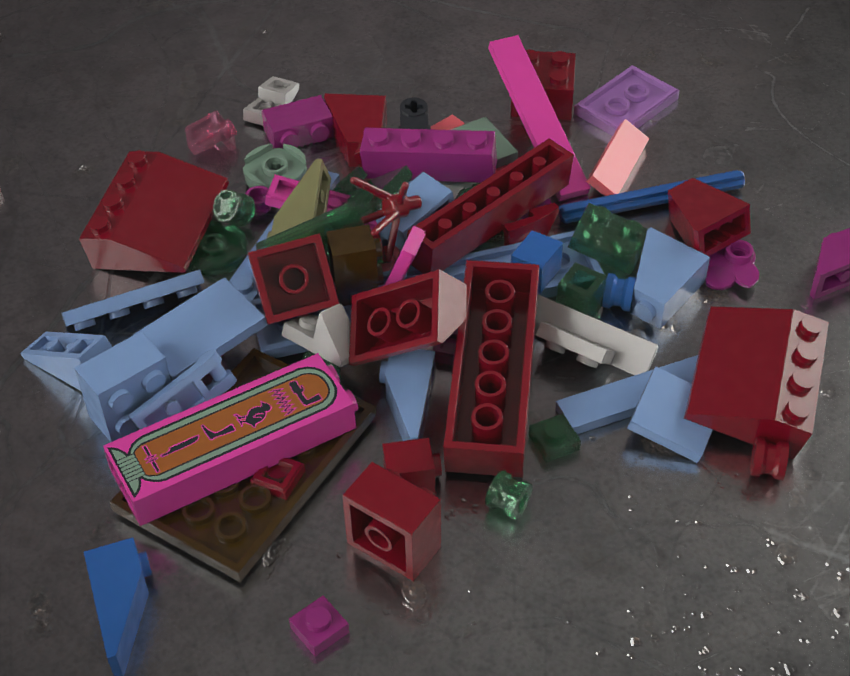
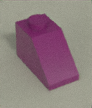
[810,228,850,300]

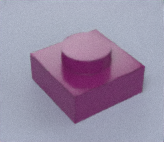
[289,595,350,657]

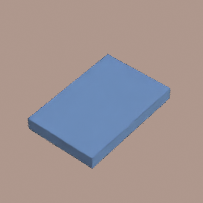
[133,277,268,381]

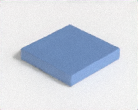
[627,366,713,463]

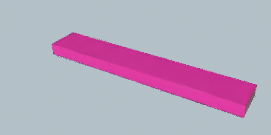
[488,35,591,201]

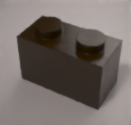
[326,224,384,306]

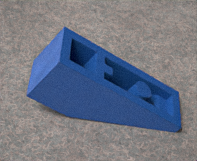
[84,537,153,676]

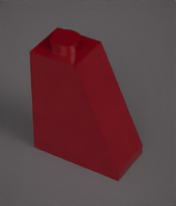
[324,93,387,167]
[668,178,751,256]

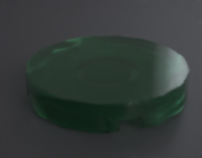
[188,221,249,276]

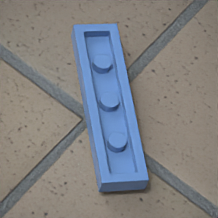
[61,270,204,331]

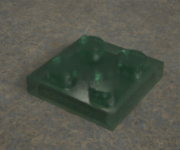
[568,203,648,275]

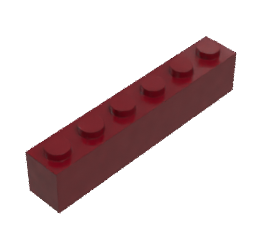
[407,138,574,274]

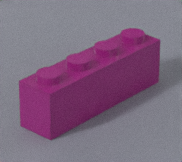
[360,128,497,183]

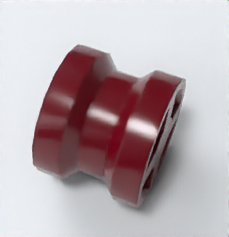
[750,437,789,481]

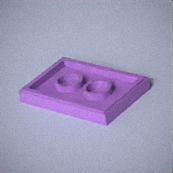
[574,65,680,136]

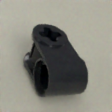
[399,97,431,129]

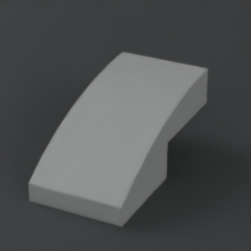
[243,76,299,126]

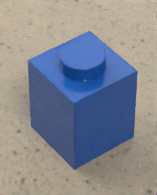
[511,230,563,293]

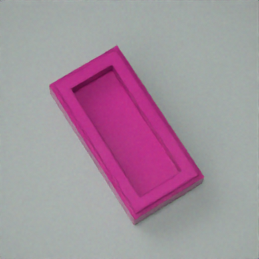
[384,226,425,286]

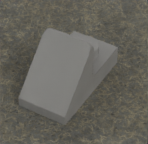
[281,304,351,367]

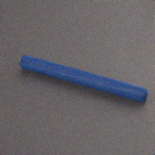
[558,170,745,223]

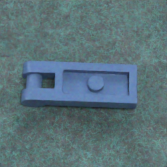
[128,349,237,430]

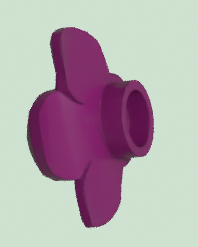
[705,240,760,290]

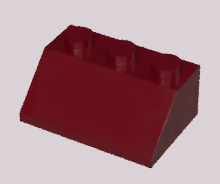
[349,269,467,366]

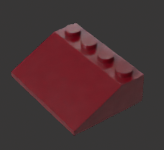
[79,150,229,273]
[684,306,829,459]

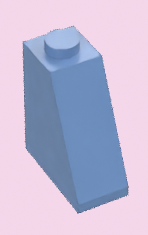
[631,227,710,329]

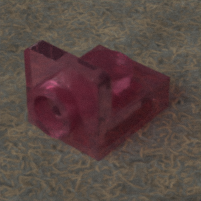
[185,110,237,155]

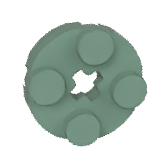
[243,144,307,189]

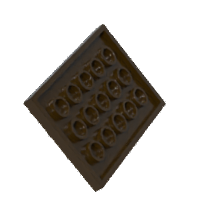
[110,348,376,582]

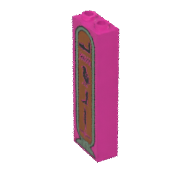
[103,353,358,526]

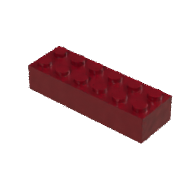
[443,260,539,478]

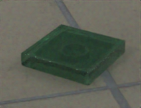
[327,165,413,228]

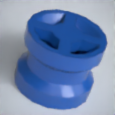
[602,273,636,312]

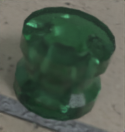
[213,189,256,227]
[485,470,533,520]

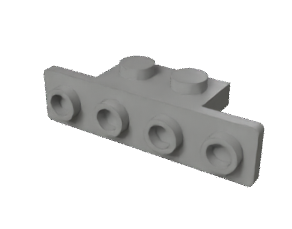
[535,294,658,375]

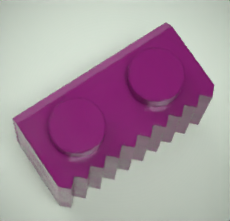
[262,95,334,149]

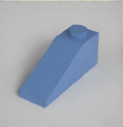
[20,331,112,391]
[379,349,436,441]

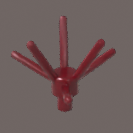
[341,177,422,263]

